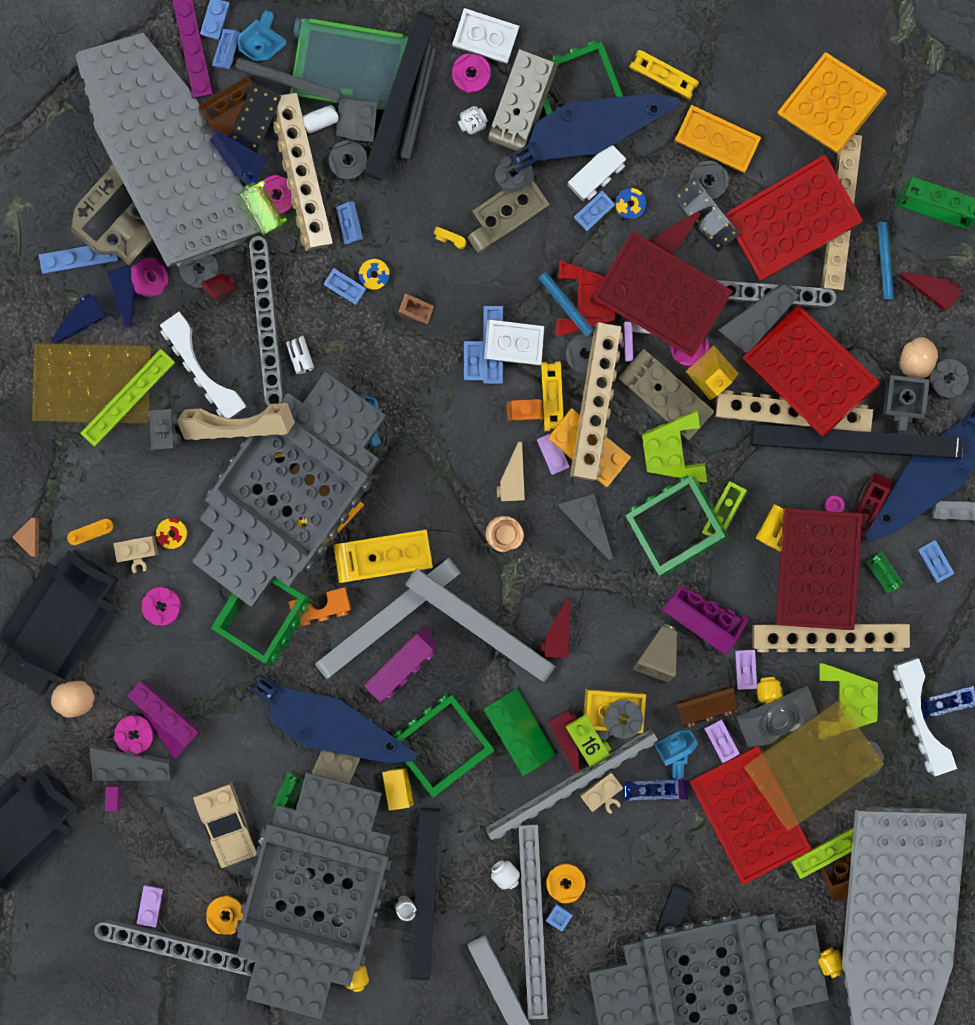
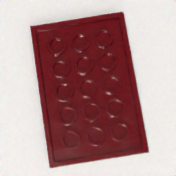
[593,231,733,358]
[776,508,862,630]

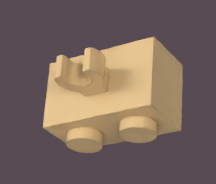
[113,536,158,573]
[580,771,623,814]

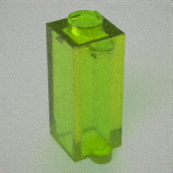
[240,181,287,234]

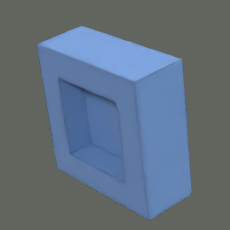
[546,904,573,931]

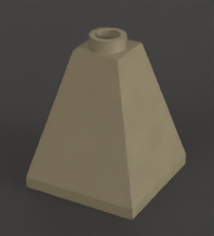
[633,624,677,683]

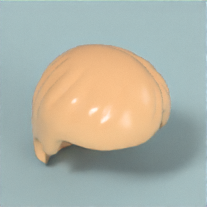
[899,337,938,379]
[485,516,524,552]
[51,681,95,718]

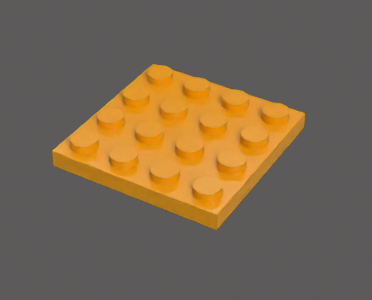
[777,52,887,155]

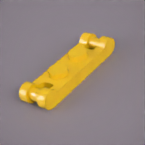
[629,50,699,100]
[541,361,563,431]

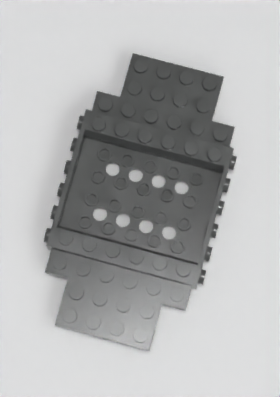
[192,372,388,607]
[235,772,392,1019]
[588,910,829,1025]

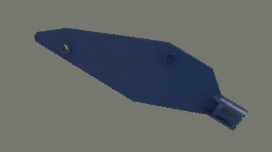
[508,94,680,172]
[865,401,975,541]
[250,674,417,763]

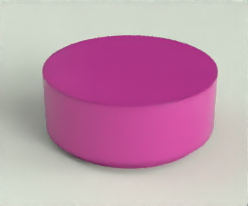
[824,496,845,512]

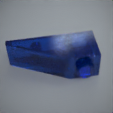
[210,130,267,185]
[107,265,137,329]
[51,294,107,344]
[921,686,975,719]
[625,779,688,801]

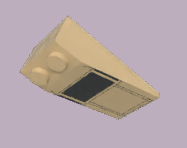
[193,782,257,868]

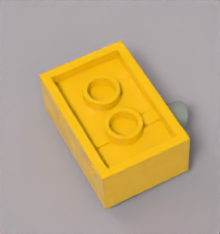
[584,689,646,740]

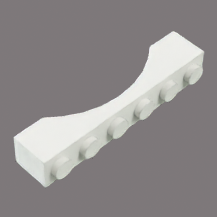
[160,312,247,419]
[893,657,957,776]

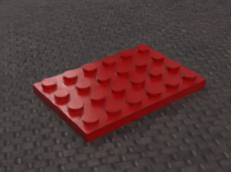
[724,155,864,282]
[742,305,880,437]
[689,746,812,885]

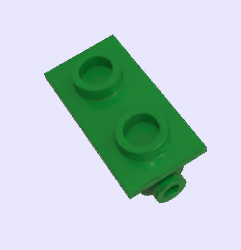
[866,551,903,594]
[272,772,304,809]

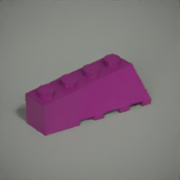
[662,585,749,654]
[364,625,437,702]
[127,680,201,760]

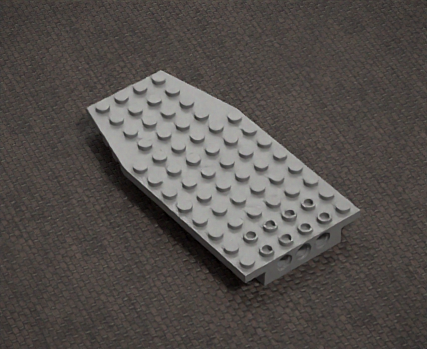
[75,33,266,267]
[842,807,966,1025]

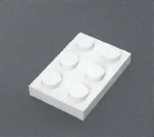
[452,8,519,64]
[484,320,544,365]

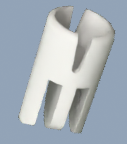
[302,105,338,134]
[286,336,314,374]
[394,896,416,921]

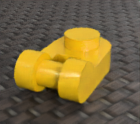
[433,227,467,249]

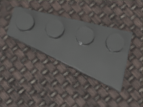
[718,282,799,353]
[90,744,171,781]

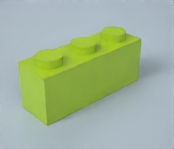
[702,481,747,537]

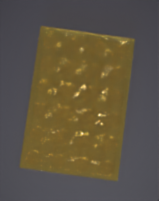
[32,343,151,424]
[743,700,884,831]

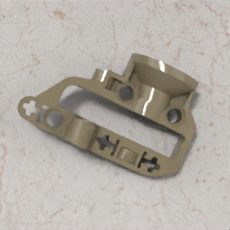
[71,164,154,266]

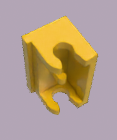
[382,767,414,811]

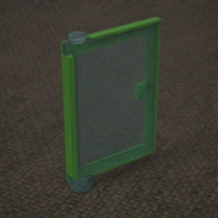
[290,17,409,111]

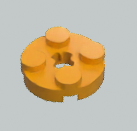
[546,863,585,903]
[206,895,244,935]

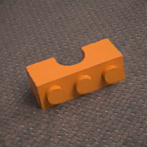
[289,587,352,627]

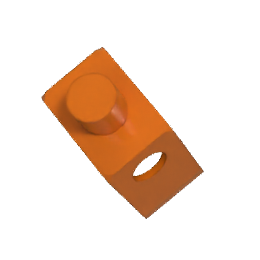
[506,399,544,422]

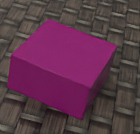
[105,784,122,811]

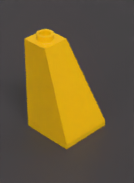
[686,345,739,400]

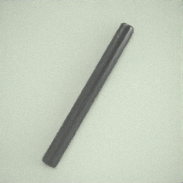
[400,46,436,159]
[235,58,342,102]

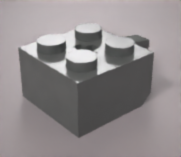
[883,375,929,432]
[148,409,181,451]

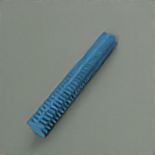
[877,222,895,300]
[538,272,594,336]

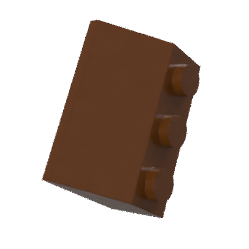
[199,76,253,140]
[674,685,738,728]
[819,852,852,903]

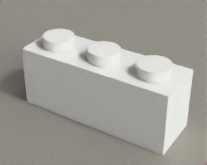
[568,145,626,202]

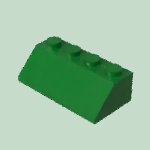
[483,688,556,776]

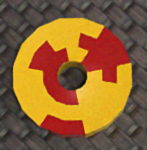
[156,518,187,549]

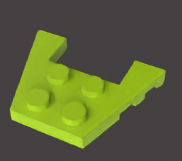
[642,409,707,482]
[818,663,878,739]

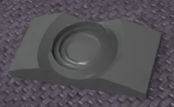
[736,686,819,747]

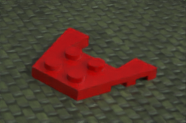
[556,261,615,337]

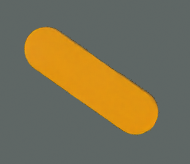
[67,519,113,545]

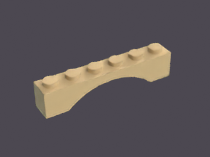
[177,403,295,440]

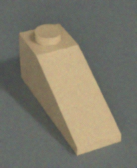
[497,442,525,501]

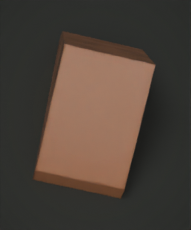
[399,294,434,324]
[12,518,39,557]

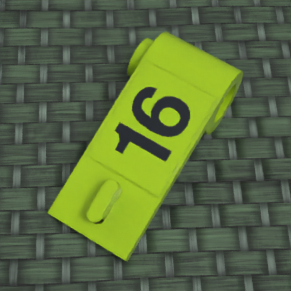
[565,714,611,767]

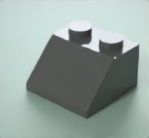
[336,96,378,142]

